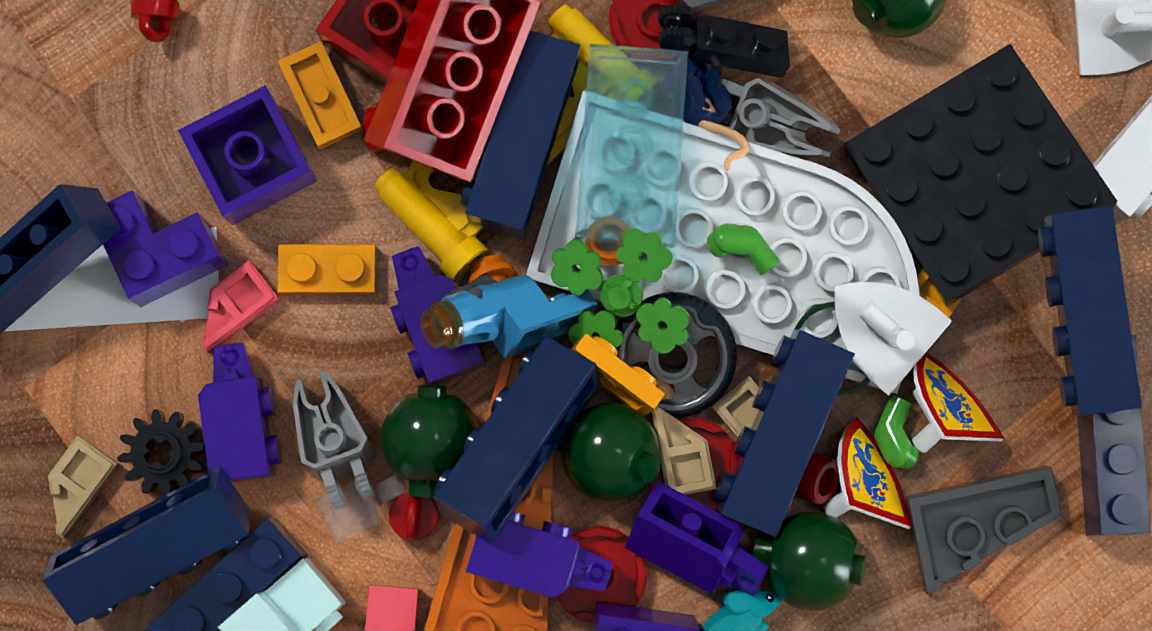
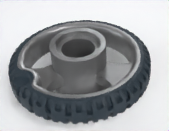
[616,292,737,418]

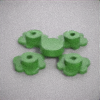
[551,228,690,354]

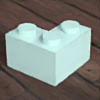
[218,558,347,631]

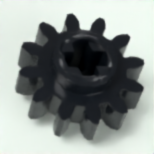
[117,409,206,495]

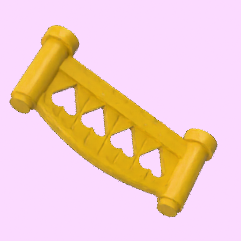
[374,4,661,283]

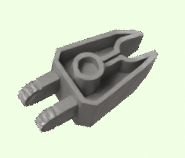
[717,77,840,158]
[293,371,376,511]

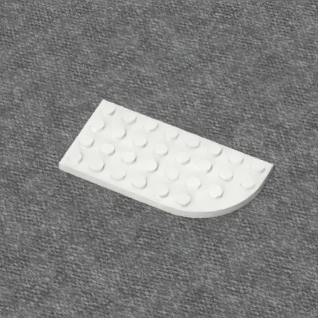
[526,91,919,394]

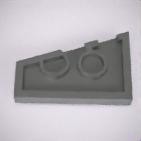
[905,465,1061,594]

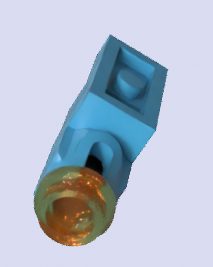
[421,275,598,359]

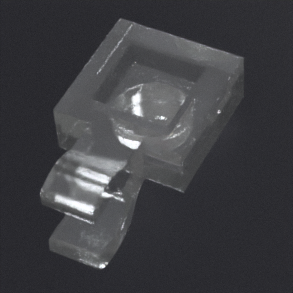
[315,475,407,544]

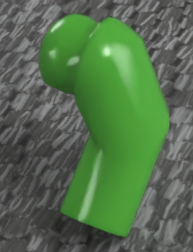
[707,223,780,276]
[874,395,919,470]

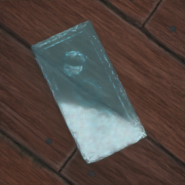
[575,44,688,248]

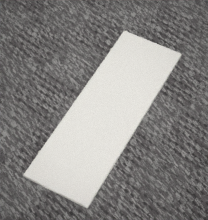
[5,227,219,331]

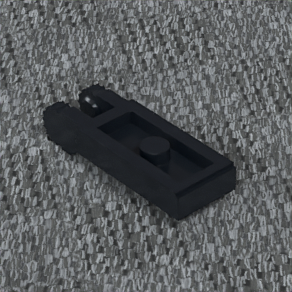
[658,4,790,78]

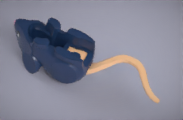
[658,56,749,171]

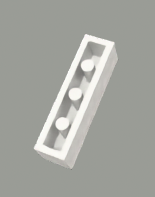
[1093,95,1152,224]

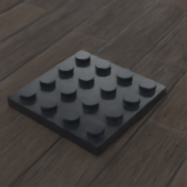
[844,44,1117,307]

